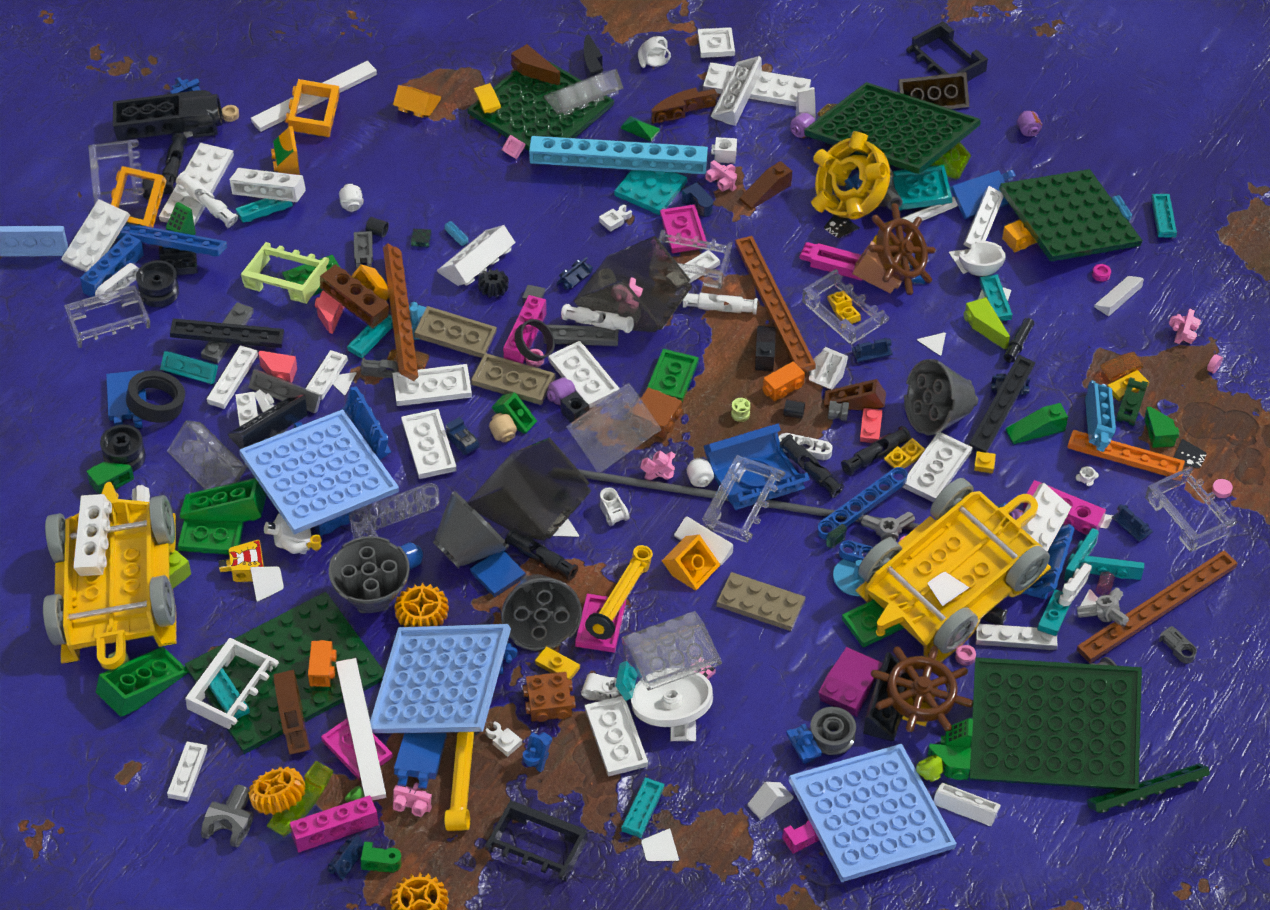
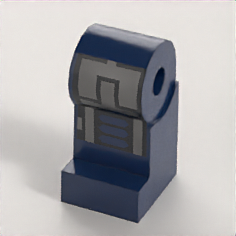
[682,182,713,217]
[446,417,479,455]

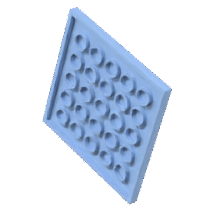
[240,410,399,535]
[370,624,511,733]
[789,744,957,882]

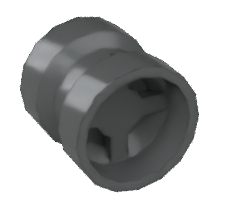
[828,400,849,421]

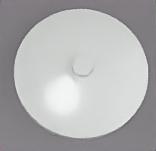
[631,668,713,727]

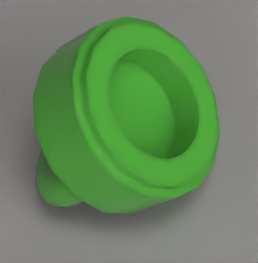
[345,786,364,803]

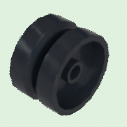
[136,260,179,307]
[100,425,146,472]

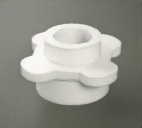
[1076,466,1099,486]

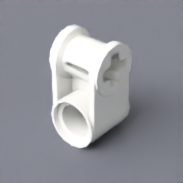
[600,488,629,526]
[581,673,622,701]

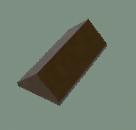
[897,72,970,109]

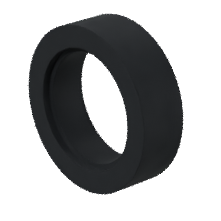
[126,371,185,423]

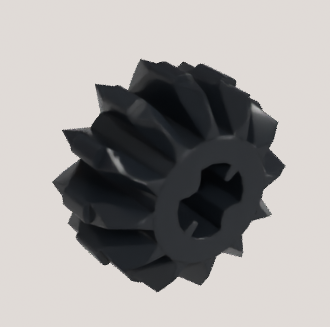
[478,268,509,298]

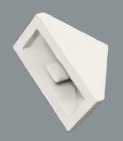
[748,782,794,820]

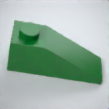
[1005,403,1068,444]

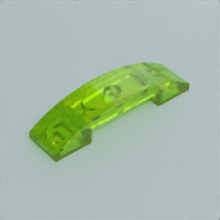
[267,761,333,837]

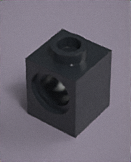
[560,391,589,426]

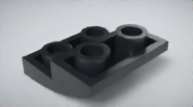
[159,246,198,275]

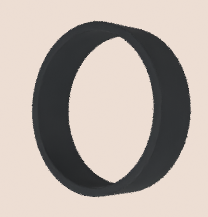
[515,319,555,361]

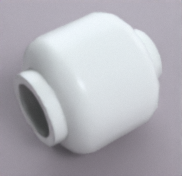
[339,184,364,212]
[687,458,714,487]

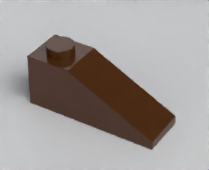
[511,44,560,85]
[740,161,792,210]
[824,379,886,411]

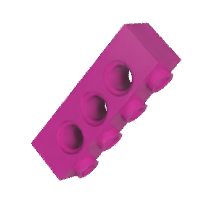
[503,295,546,364]
[1023,480,1106,535]
[289,795,379,853]

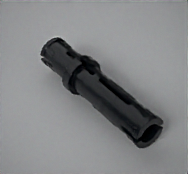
[1004,318,1035,363]

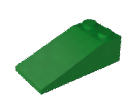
[180,478,266,522]
[95,647,188,717]

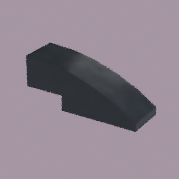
[584,34,603,85]

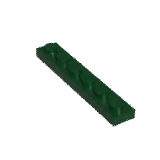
[1087,763,1210,813]

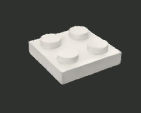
[698,28,735,58]

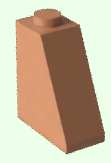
[852,241,902,294]

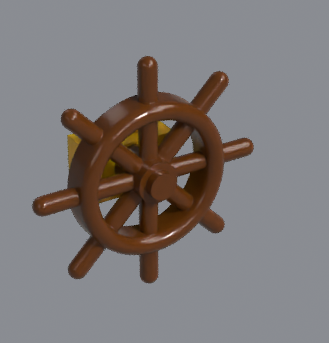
[868,203,936,295]
[871,646,973,732]

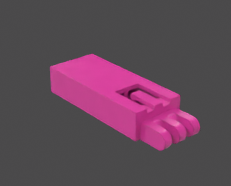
[799,242,863,281]

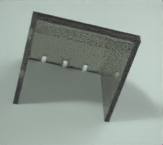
[574,236,692,332]
[467,437,591,541]

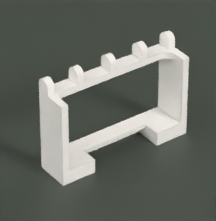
[186,638,279,729]

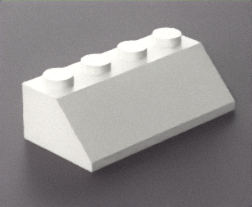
[437,225,516,286]

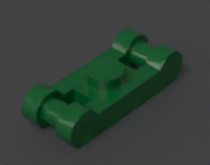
[1116,377,1148,426]

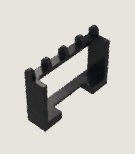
[906,21,988,82]
[485,800,587,881]

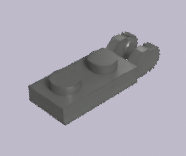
[354,231,373,270]

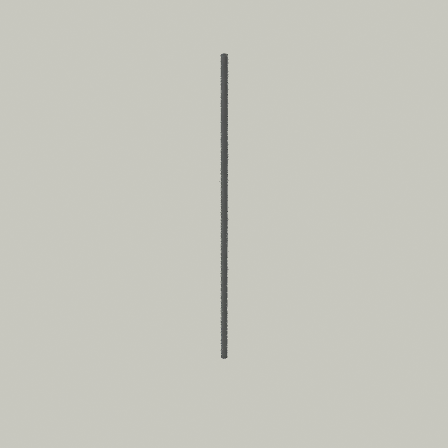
[553,465,920,531]

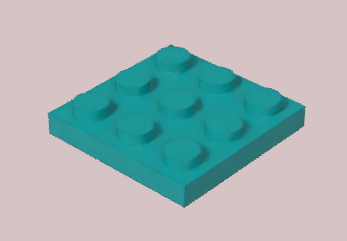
[892,165,952,210]
[615,170,687,215]

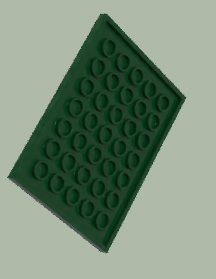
[804,82,981,174]
[184,592,385,754]
[970,657,1142,790]

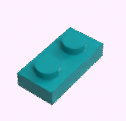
[615,661,637,701]

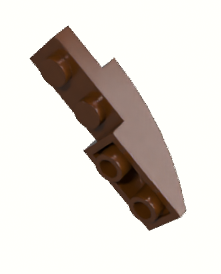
[651,88,717,124]
[274,670,311,755]

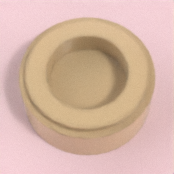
[222,105,239,122]

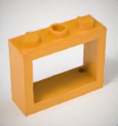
[285,79,339,137]
[111,166,167,228]

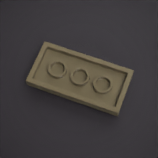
[414,306,497,358]
[471,353,555,405]
[717,572,805,631]

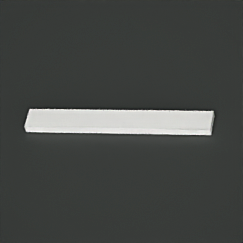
[251,61,377,132]
[336,658,386,801]

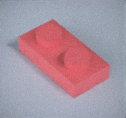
[860,408,882,443]

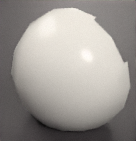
[959,241,1006,277]

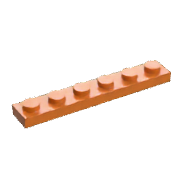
[1068,430,1185,480]

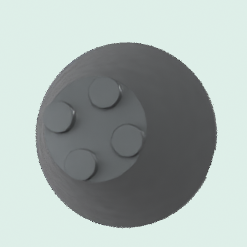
[904,359,978,435]
[433,491,510,568]
[329,536,410,613]
[501,574,582,651]

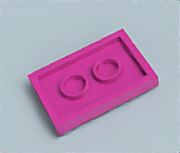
[660,205,707,253]
[575,594,626,653]
[321,718,393,780]

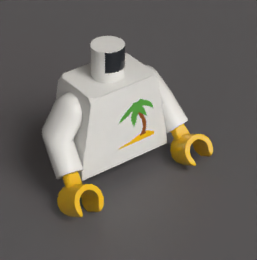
[264,513,322,554]

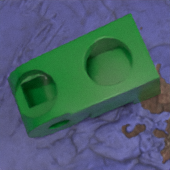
[361,842,402,873]

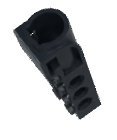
[113,90,222,141]

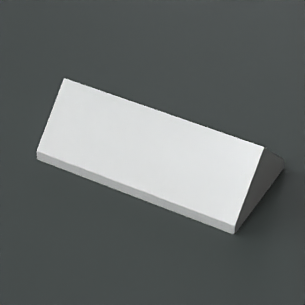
[711,56,762,126]

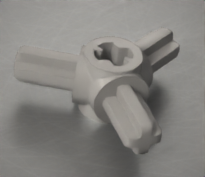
[861,512,915,541]
[1077,588,1129,626]

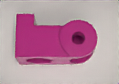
[782,820,819,854]

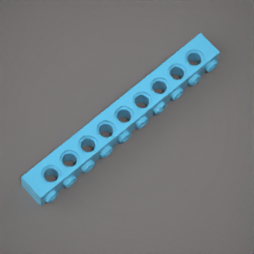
[529,136,708,174]

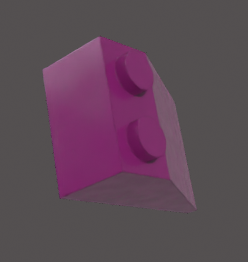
[818,647,883,717]

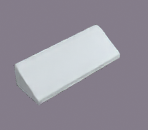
[1094,276,1144,316]
[674,516,733,565]
[933,783,1001,826]

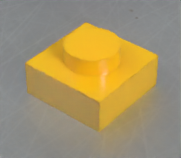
[974,451,996,473]

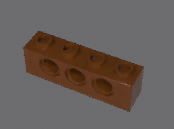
[320,264,389,328]

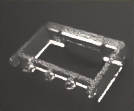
[88,140,144,205]
[650,230,732,289]
[802,269,889,344]
[64,285,151,348]
[702,455,786,543]
[1145,467,1238,552]

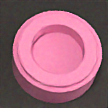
[525,349,544,367]
[1207,354,1223,374]
[1212,479,1233,498]
[955,645,976,666]

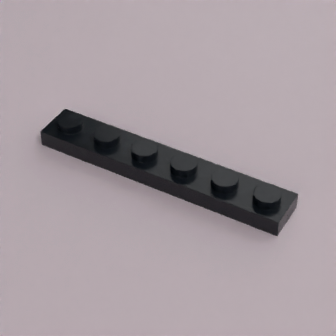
[170,318,284,348]
[969,355,1036,453]

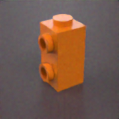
[762,361,805,401]
[308,640,337,687]

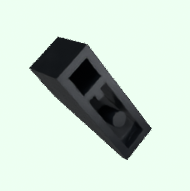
[755,326,776,371]

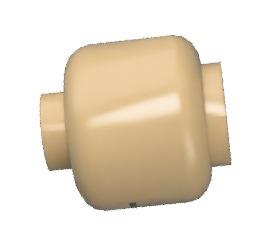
[489,413,517,443]

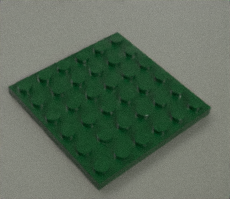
[467,60,614,151]
[999,169,1143,262]

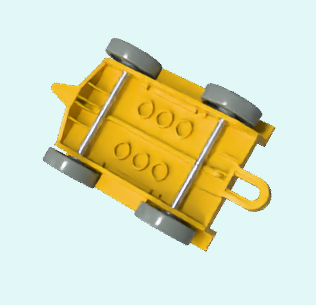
[856,478,1051,663]
[43,482,177,669]

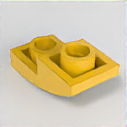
[474,83,501,113]
[827,290,861,326]
[884,438,926,468]

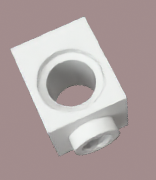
[711,137,737,164]

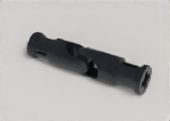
[161,133,187,194]
[841,426,911,476]
[779,434,844,498]
[505,528,578,581]

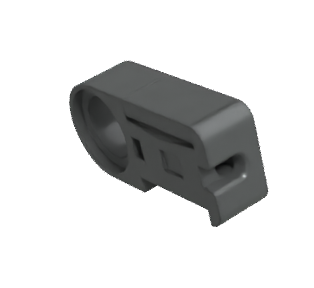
[360,358,399,378]
[1159,626,1197,663]

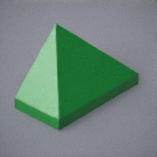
[621,116,660,141]

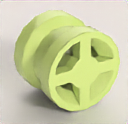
[731,398,750,422]

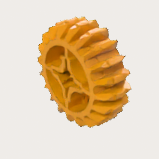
[394,583,449,627]
[248,767,306,815]
[390,873,449,910]

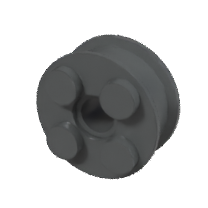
[810,707,856,755]

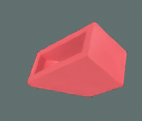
[315,291,345,334]
[258,351,297,383]

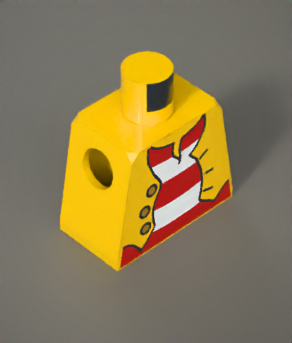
[218,540,264,582]

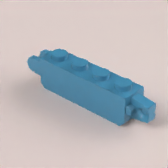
[1085,380,1116,452]

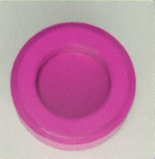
[1092,264,1111,282]

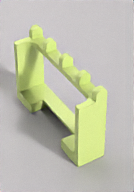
[241,242,329,304]

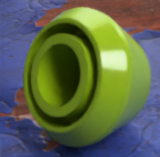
[916,755,943,782]

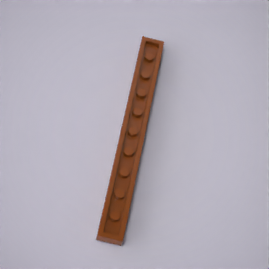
[735,236,816,372]
[383,243,419,381]
[1077,550,1238,663]

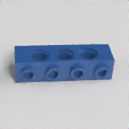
[80,233,144,300]

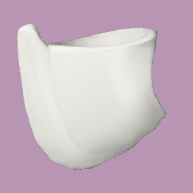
[638,36,671,68]

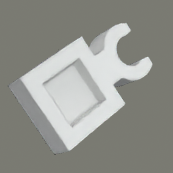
[599,205,632,232]
[485,722,522,757]

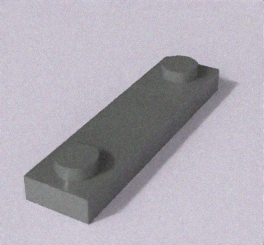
[201,302,254,364]
[544,325,619,346]
[248,370,322,413]

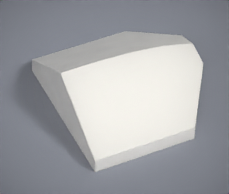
[809,347,848,390]

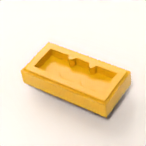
[1108,370,1149,401]
[535,646,580,679]

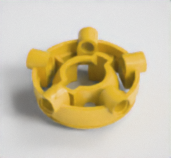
[811,131,890,220]

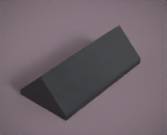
[228,395,308,449]
[863,652,912,741]

